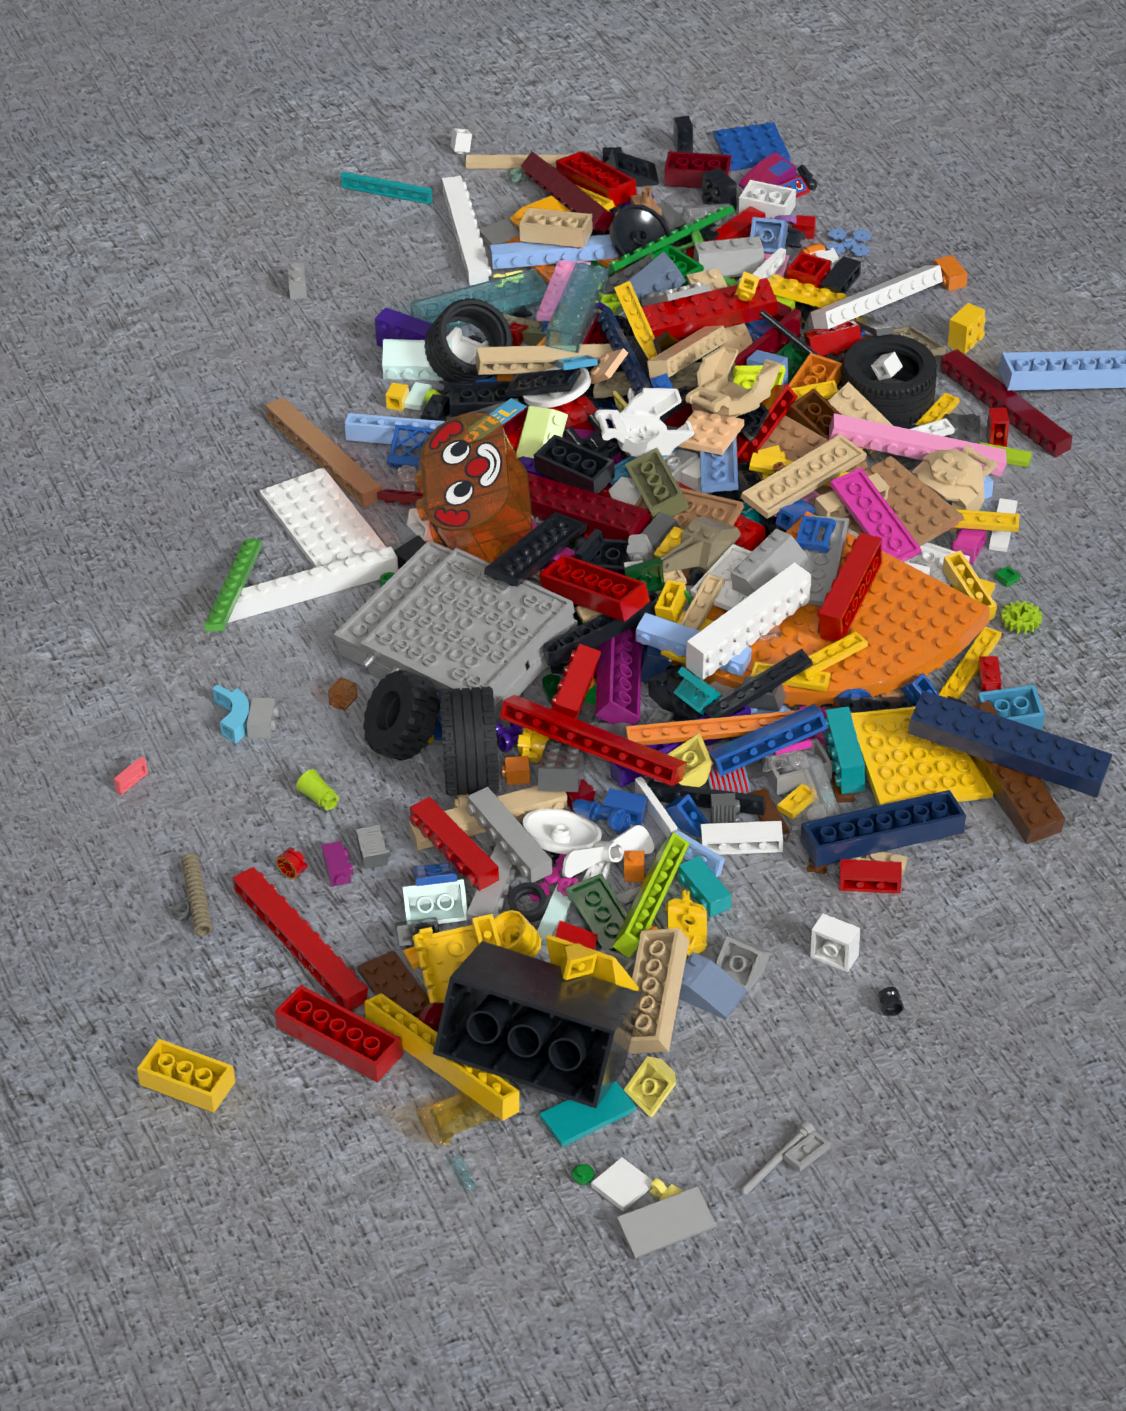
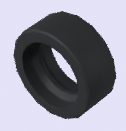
[508,882,548,923]

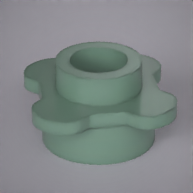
[507,168,526,183]

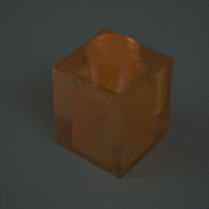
[328,677,358,711]

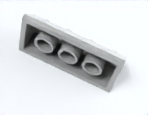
[693,236,765,278]
[731,529,808,596]

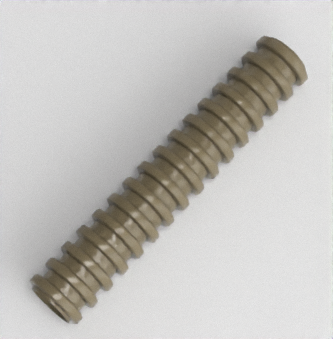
[181,854,212,936]

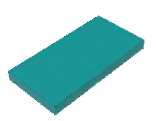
[539,1081,636,1147]

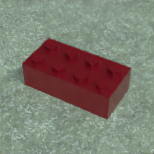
[664,151,732,188]

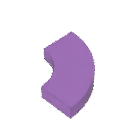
[769,215,797,224]

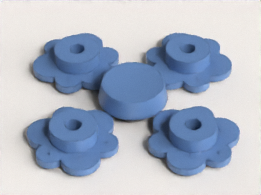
[826,228,871,256]

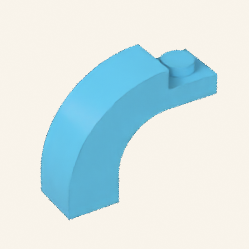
[212,684,250,744]

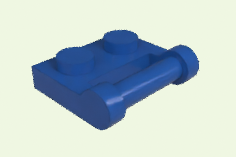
[796,515,836,554]

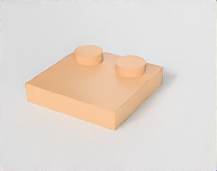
[590,348,628,384]

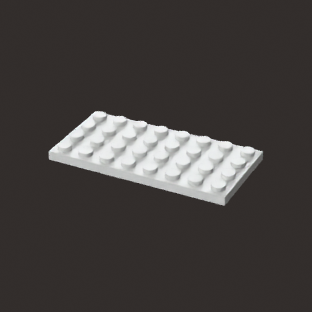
[260,467,387,568]

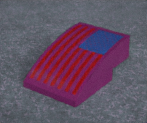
[738,152,796,189]

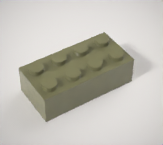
[625,448,690,518]

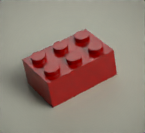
[803,320,862,357]

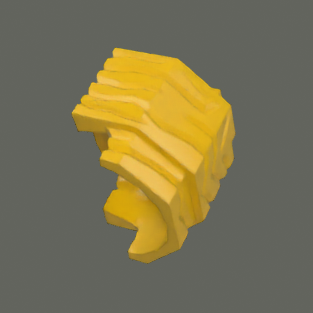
[518,728,549,763]

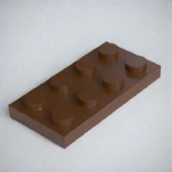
[357,950,430,1017]

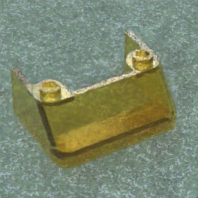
[416,1078,521,1146]

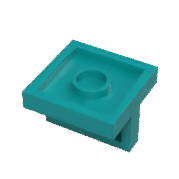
[674,667,723,715]

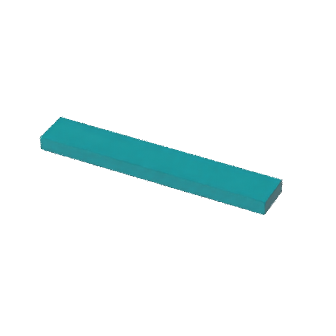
[340,171,433,205]

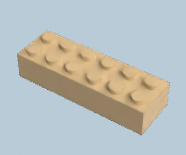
[628,928,689,1054]

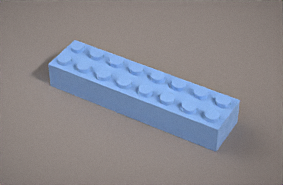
[998,350,1126,391]

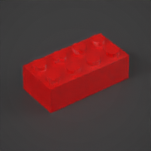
[551,644,601,719]

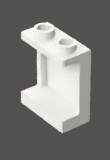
[446,327,490,364]

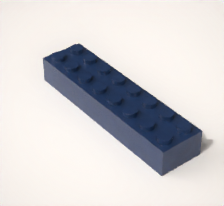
[800,790,966,867]

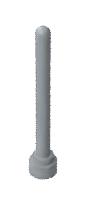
[740,1121,816,1195]

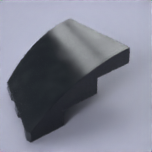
[736,402,770,443]

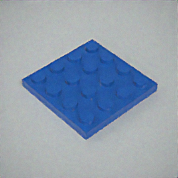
[713,122,790,171]

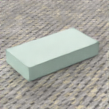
[404,382,432,410]

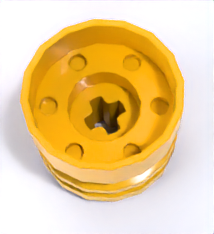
[494,910,542,957]

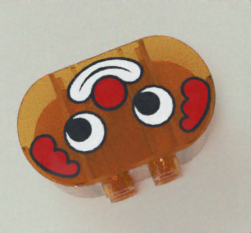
[414,413,533,563]

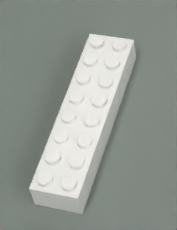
[686,562,811,680]

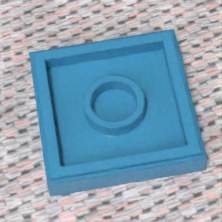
[555,355,598,370]

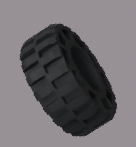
[363,670,440,760]

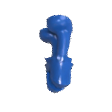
[572,799,631,835]

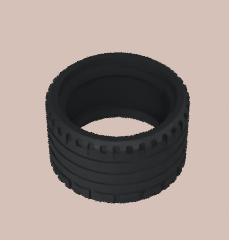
[424,298,513,383]

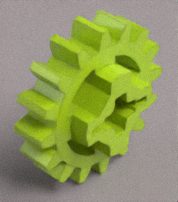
[1001,600,1042,634]

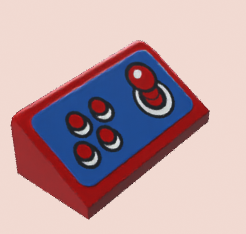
[777,176,810,198]

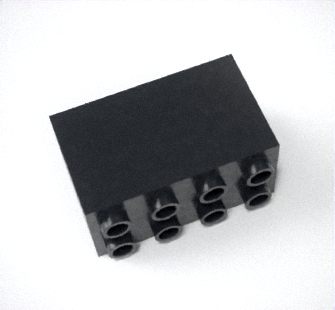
[433,941,643,1109]

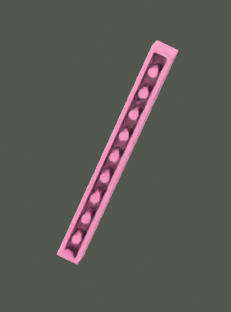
[829,413,1007,477]

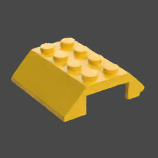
[412,914,502,1003]

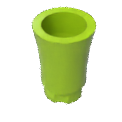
[296,769,339,811]

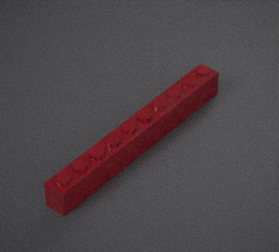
[520,151,614,233]
[940,349,1072,458]

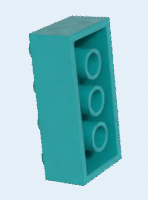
[823,706,865,794]

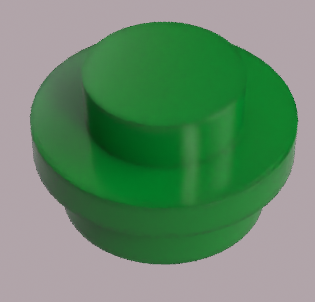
[572,1164,594,1185]

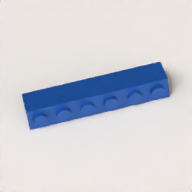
[708,704,828,776]

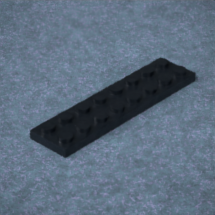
[484,512,588,587]

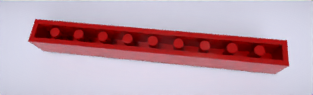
[500,695,687,786]
[233,867,368,1011]

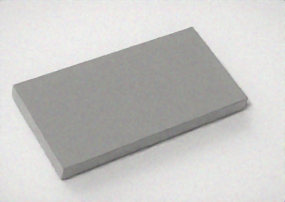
[616,1186,716,1260]

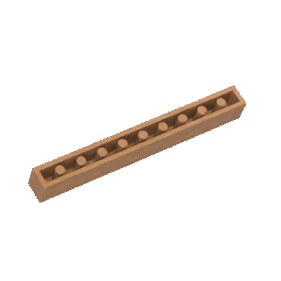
[265,397,382,508]

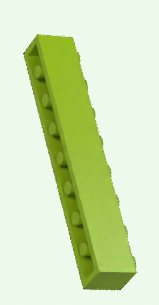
[612,832,690,958]

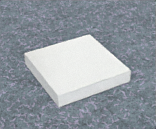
[591,1157,653,1212]

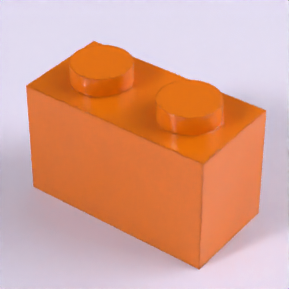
[934,255,968,291]

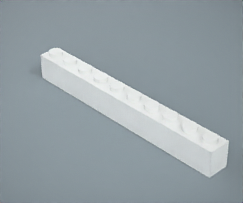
[442,176,491,286]
[811,265,943,329]
[228,547,398,623]

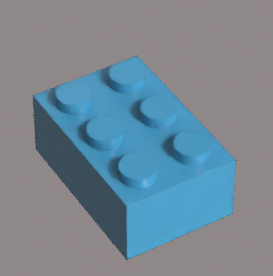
[977,685,1045,730]

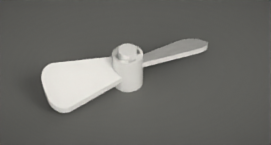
[562,825,654,878]

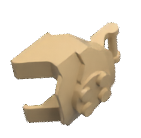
[686,345,781,417]
[911,445,997,536]

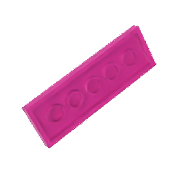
[830,468,922,562]

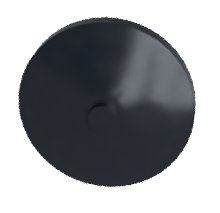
[610,204,670,257]

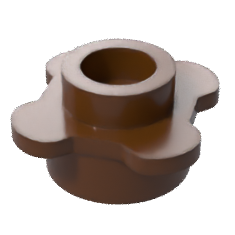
[807,858,828,874]

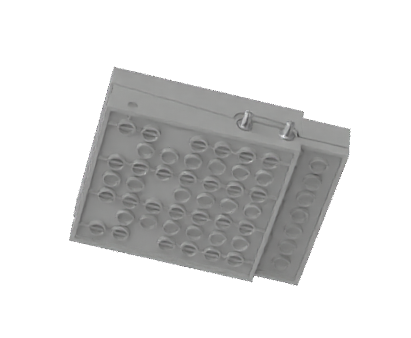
[334,540,578,720]

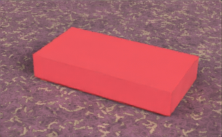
[114,757,148,795]

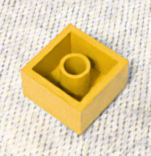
[948,303,986,354]

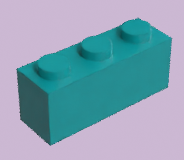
[677,856,731,917]

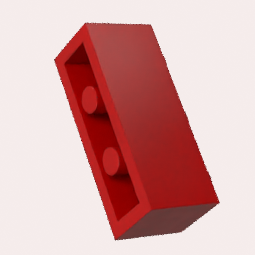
[839,859,902,894]

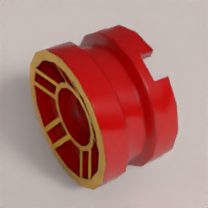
[276,847,308,879]

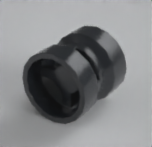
[878,987,904,1016]

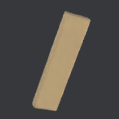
[680,573,725,630]

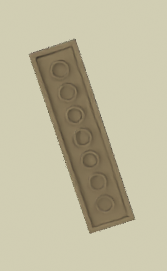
[593,361,735,399]

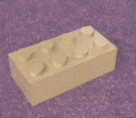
[519,208,592,248]
[828,382,893,459]

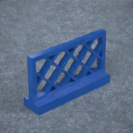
[387,424,463,473]

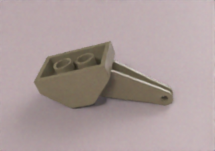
[660,517,741,574]

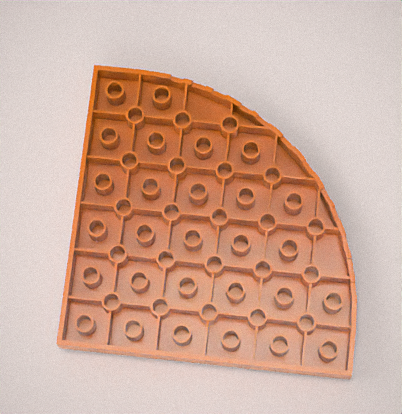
[671,511,990,707]

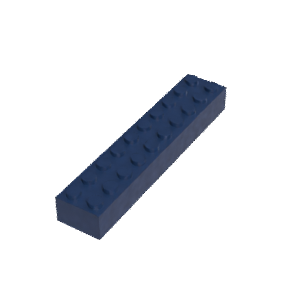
[908,690,1113,798]

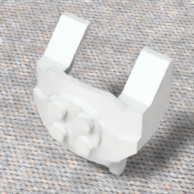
[595,388,694,457]

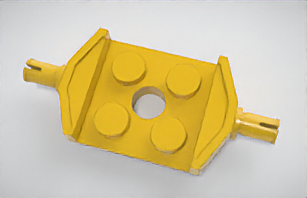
[665,890,707,960]

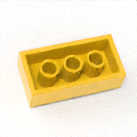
[137,1039,235,1113]

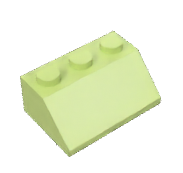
[515,406,568,459]

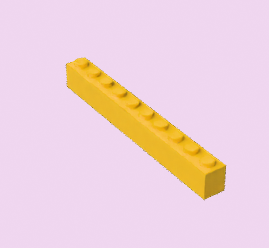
[365,993,519,1121]

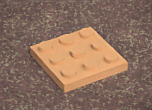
[678,410,744,455]

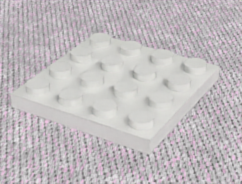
[690,544,752,611]

